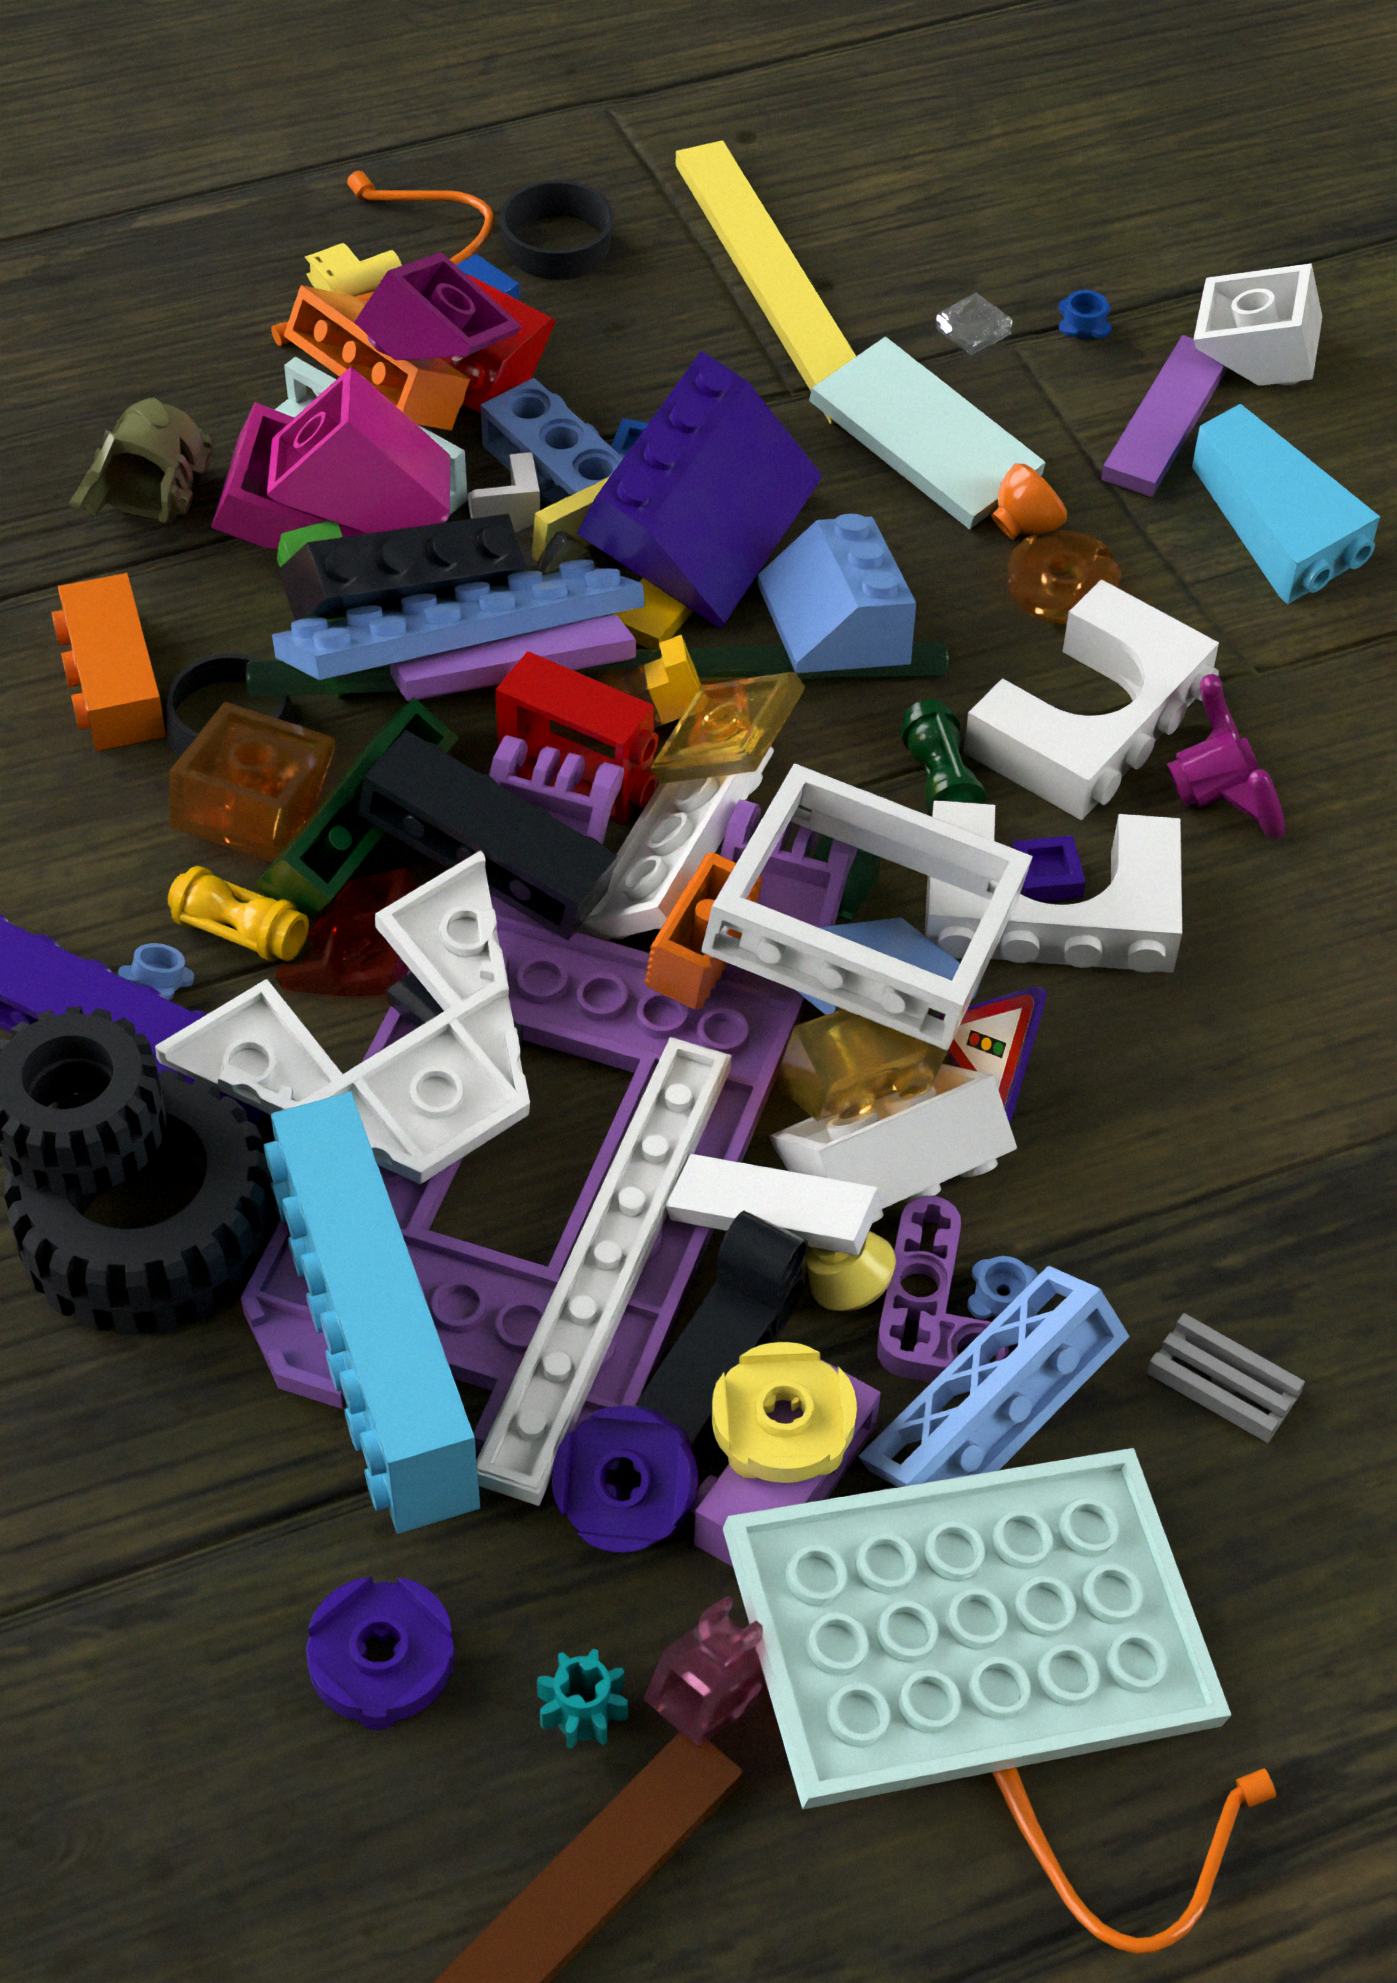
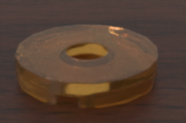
[1006,530,1121,624]

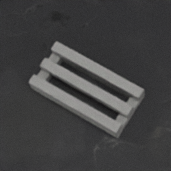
[1147,1313,1305,1443]

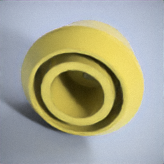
[806,1231,896,1311]

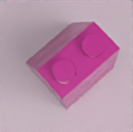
[267,366,450,533]

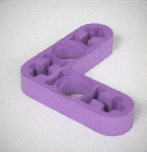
[877,1196,1018,1383]

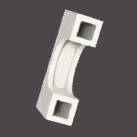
[963,579,1219,820]
[925,800,1182,973]

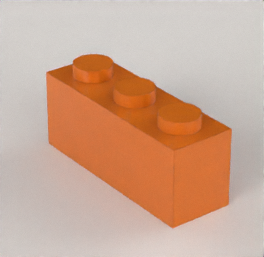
[51,573,167,751]

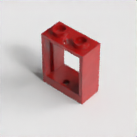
[495,651,658,826]

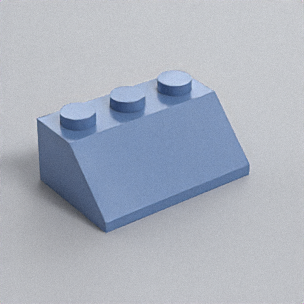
[757,514,916,673]

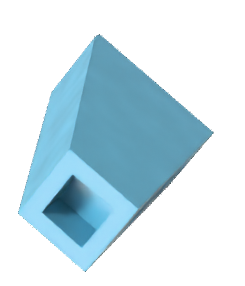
[1192,404,1380,604]

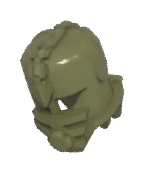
[69,398,214,523]

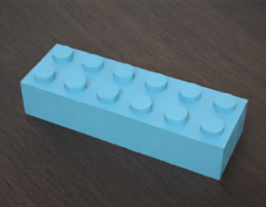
[264,1092,480,1534]

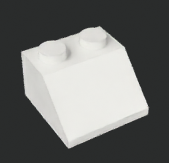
[1193,263,1322,386]

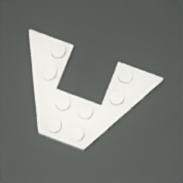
[155,850,530,1184]

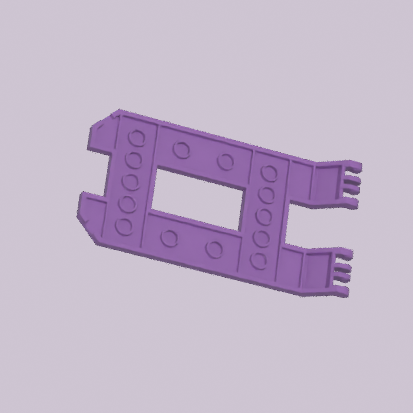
[241,735,858,1453]

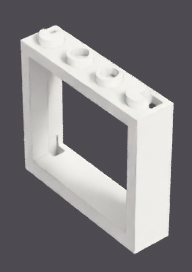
[701,763,1033,1051]

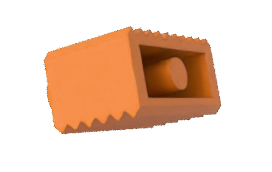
[644,852,762,1010]

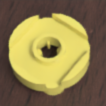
[712,1342,857,1483]

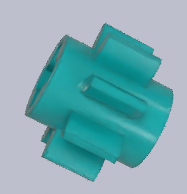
[537,1649,628,1749]

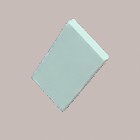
[809,336,1046,529]

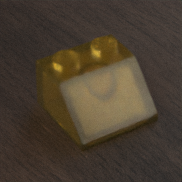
[776,1009,947,1121]

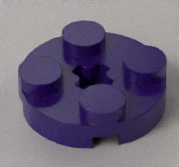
[552,1405,698,1552]
[306,1577,455,1730]

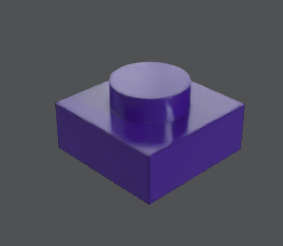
[1012,835,1086,902]

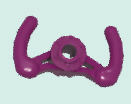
[1167,674,1286,840]

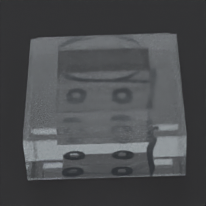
[936,292,1012,355]

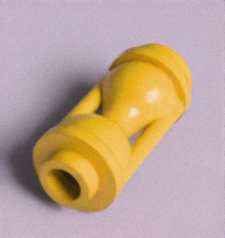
[168,866,309,962]

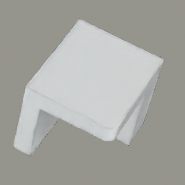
[468,452,540,535]

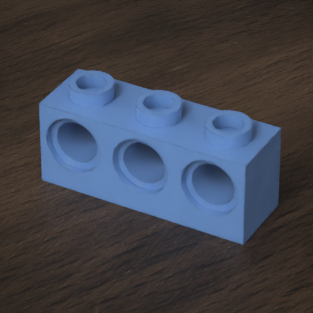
[481,378,625,506]

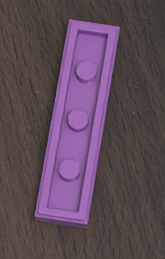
[1101,335,1228,498]
[389,614,636,701]

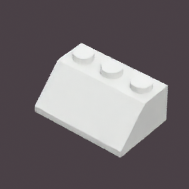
[769,1063,1017,1223]

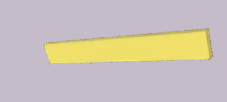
[676,140,856,424]

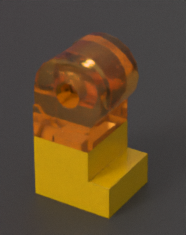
[595,635,707,728]

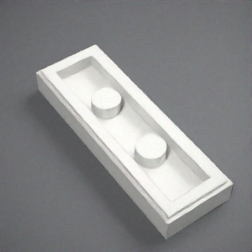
[665,1154,881,1255]

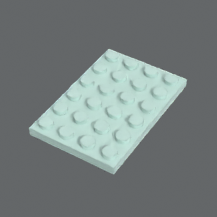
[723,1448,1231,1810]

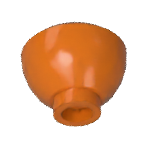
[991,463,1067,540]

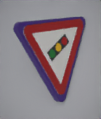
[935,986,1047,1122]

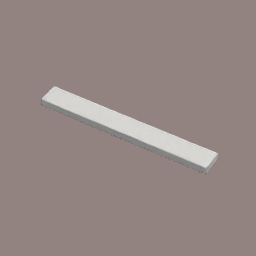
[476,1037,732,1506]

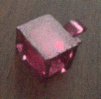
[644,1596,765,1747]

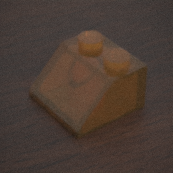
[169,702,335,862]

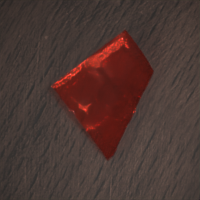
[275,868,419,996]

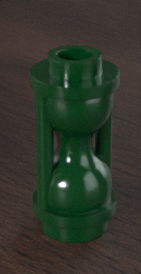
[900,699,986,817]

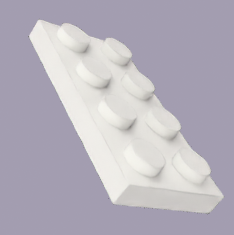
[576,733,774,941]

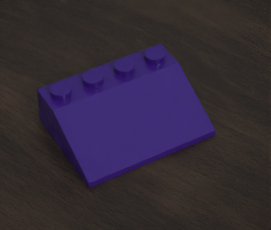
[576,350,823,629]

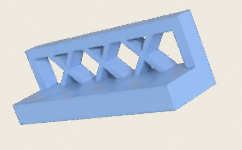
[858,1266,1130,1487]

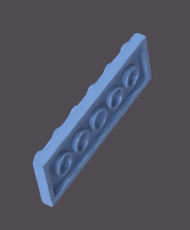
[272,559,645,680]

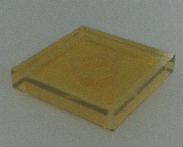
[651,672,805,784]

